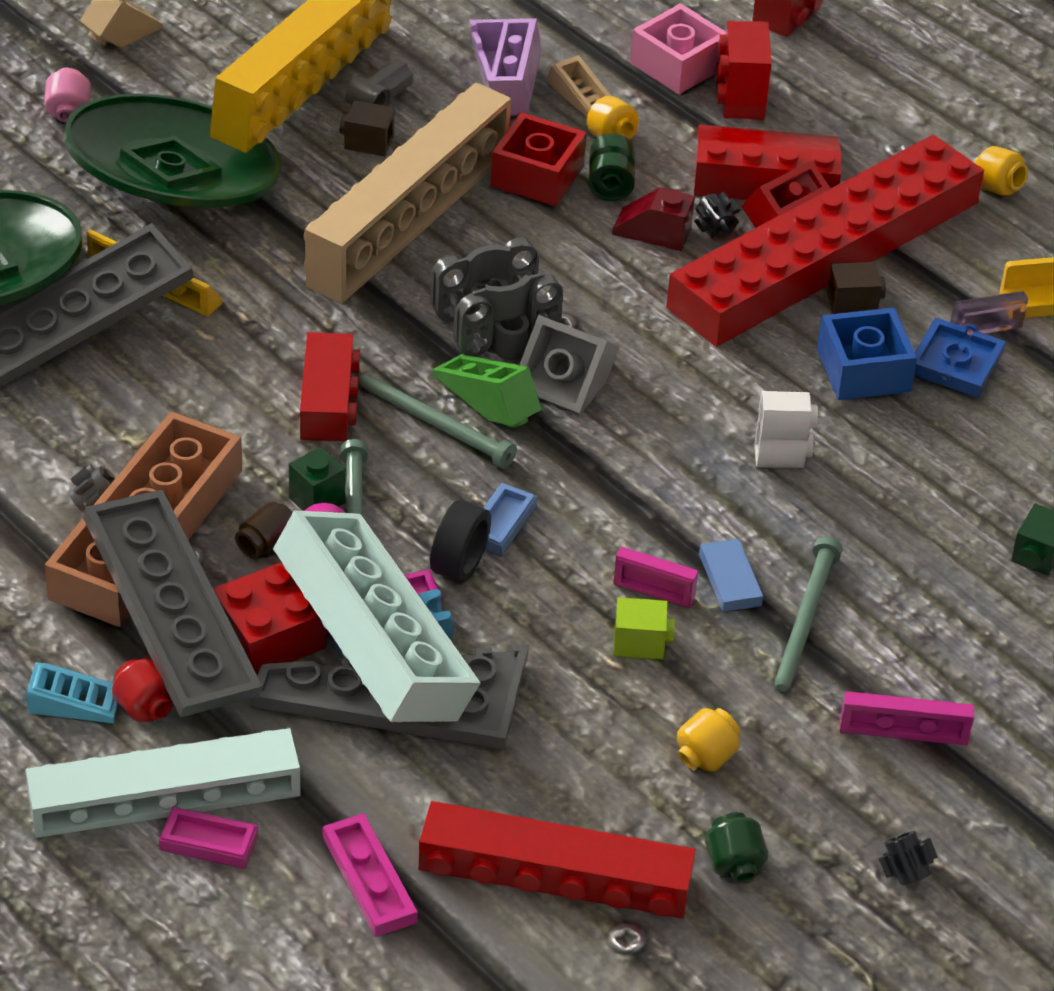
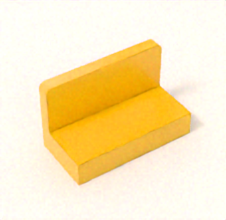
[999,257,1054,319]

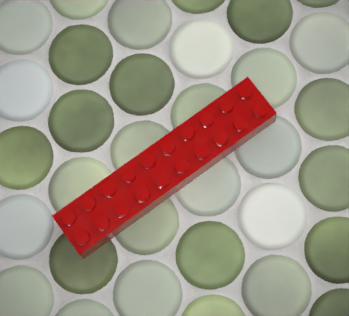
[666,134,984,347]

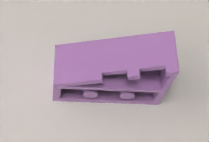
[469,18,542,116]

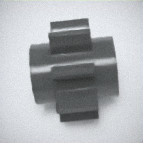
[69,465,115,513]

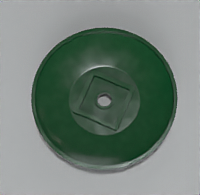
[64,94,281,208]
[0,190,83,306]

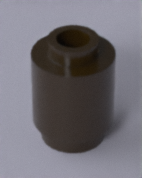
[235,501,292,559]

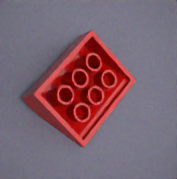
[694,125,841,200]

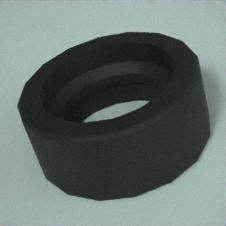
[430,500,491,583]

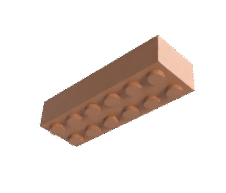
[44,411,242,627]

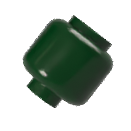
[705,812,768,883]

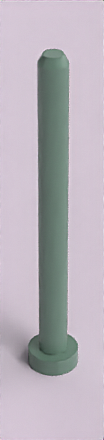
[359,374,517,469]
[340,439,368,517]
[775,536,843,692]

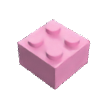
[630,3,726,94]

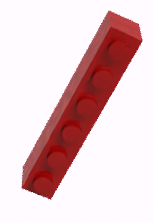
[418,801,696,919]

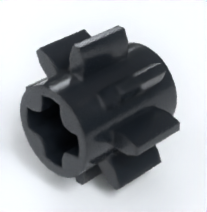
[694,192,741,239]
[878,831,938,885]

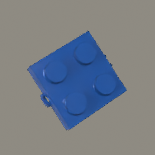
[914,317,1006,398]

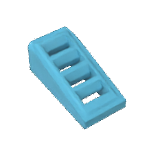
[27,662,119,724]

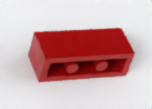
[300,332,360,441]

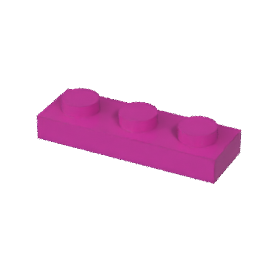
[840,691,974,746]
[323,813,418,937]

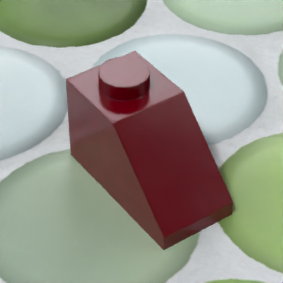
[612,187,695,251]

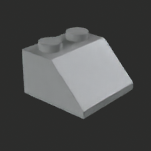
[519,315,620,414]

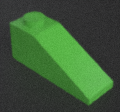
[432,354,542,427]

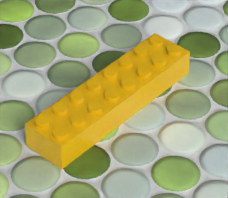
[209,0,392,153]

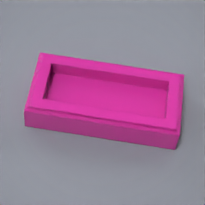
[613,546,699,608]
[159,807,259,869]

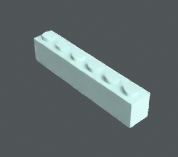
[26,728,300,838]

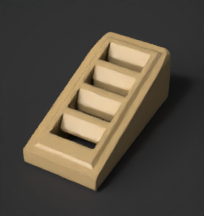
[546,55,611,117]

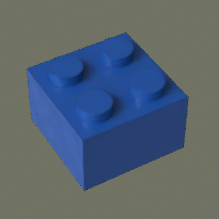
[817,307,917,400]

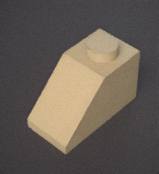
[80,0,164,48]

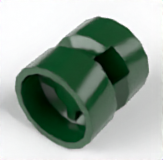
[589,133,636,201]

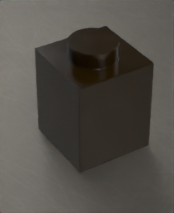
[339,100,395,157]
[827,262,886,314]

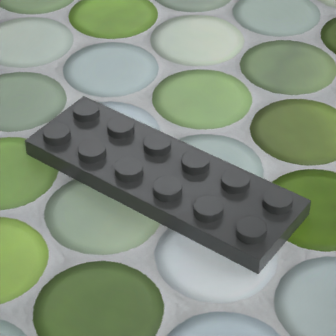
[0,223,194,388]
[83,489,262,717]

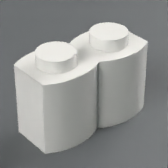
[754,391,818,469]

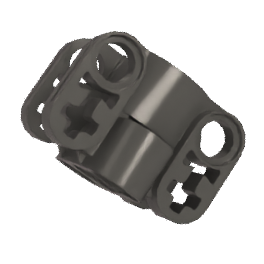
[431,237,563,360]

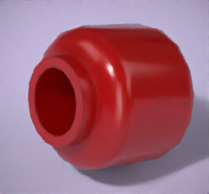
[112,658,173,723]

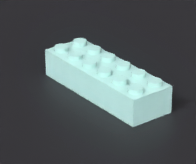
[273,510,481,722]

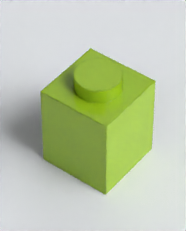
[613,597,675,660]

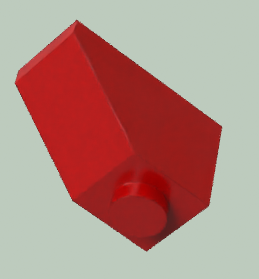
[741,161,831,228]

